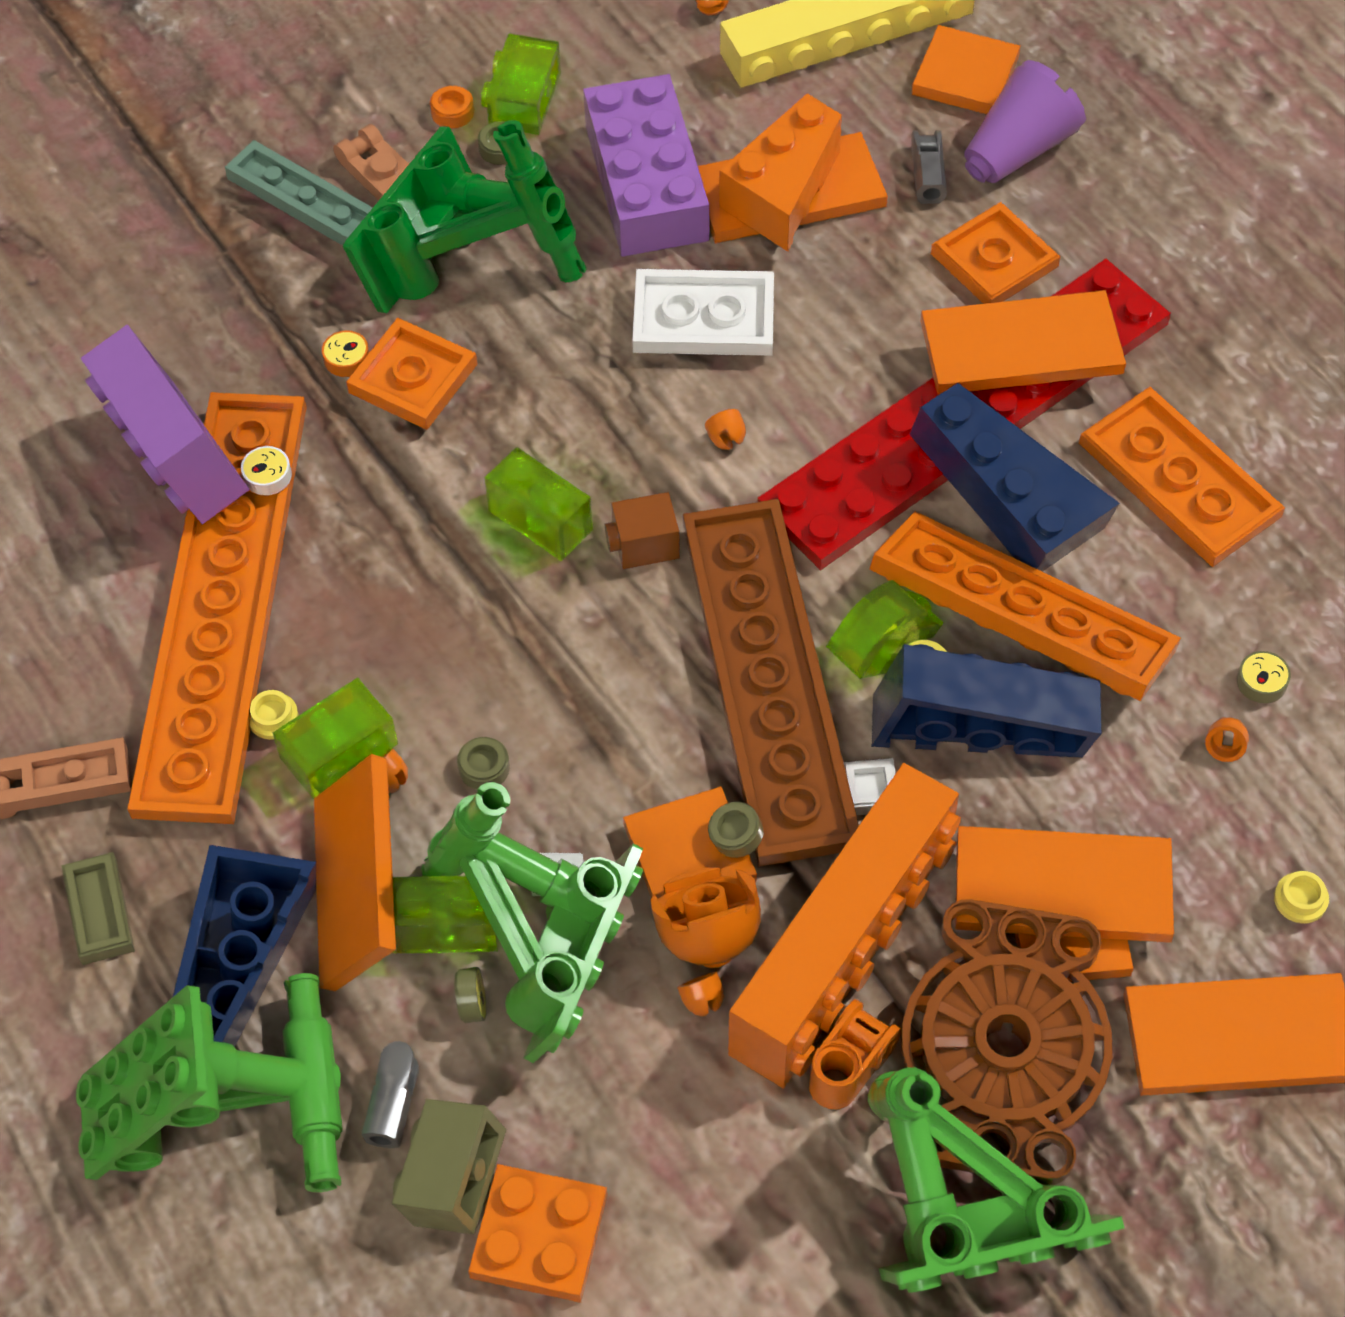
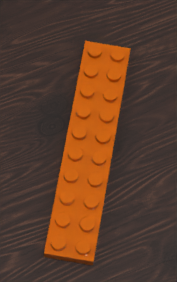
[127,392,307,824]

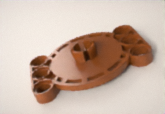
[901,899,1113,1185]

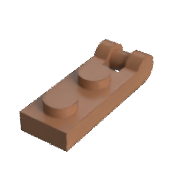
[333,124,409,201]
[0,737,131,819]

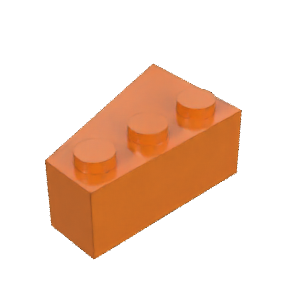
[719,93,842,252]

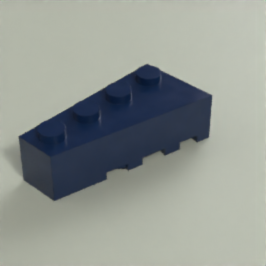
[871,644,1102,758]

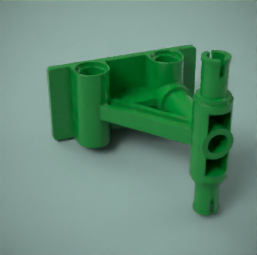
[343,120,586,313]

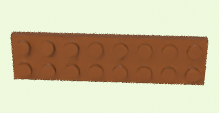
[683,499,859,867]

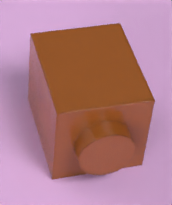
[604,492,680,569]

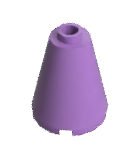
[964,60,1086,183]

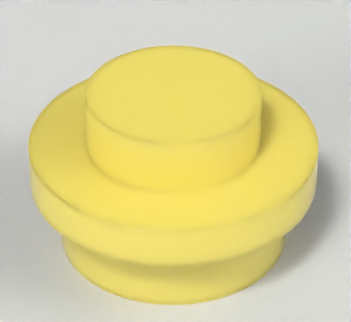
[250,690,299,740]
[1274,871,1329,924]

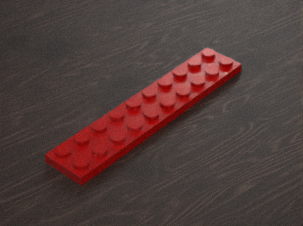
[757,259,1171,571]

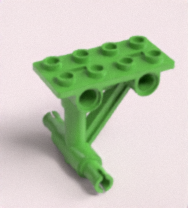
[421,782,643,1063]
[76,973,343,1192]
[867,1068,1125,1293]

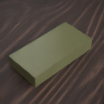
[61,852,135,965]

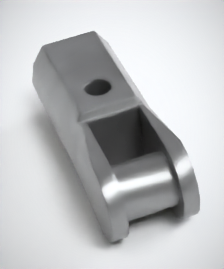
[911,130,947,204]
[362,1041,419,1148]

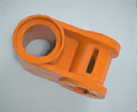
[809,999,902,1109]

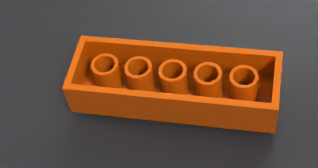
[728,763,961,1089]

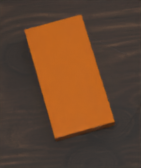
[698,132,888,243]
[920,290,1126,395]
[1079,387,1285,567]
[314,754,396,992]
[955,826,1174,943]
[1123,973,1345,1096]

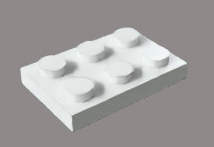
[633,269,774,356]

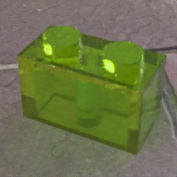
[481,33,561,135]
[484,447,593,561]
[273,677,398,799]
[391,876,498,954]

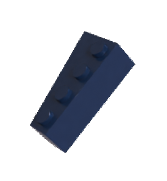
[910,383,1120,572]
[173,845,316,1047]

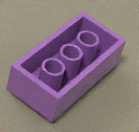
[583,74,709,257]
[81,324,250,524]

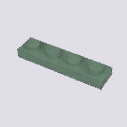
[225,140,373,246]

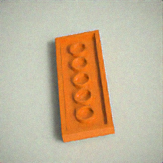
[869,511,1181,701]

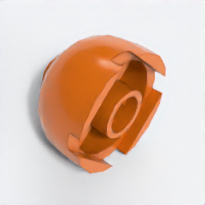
[651,867,761,968]

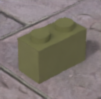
[392,1099,507,1235]

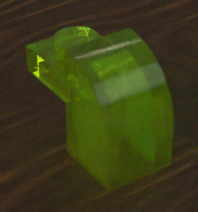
[826,580,944,679]

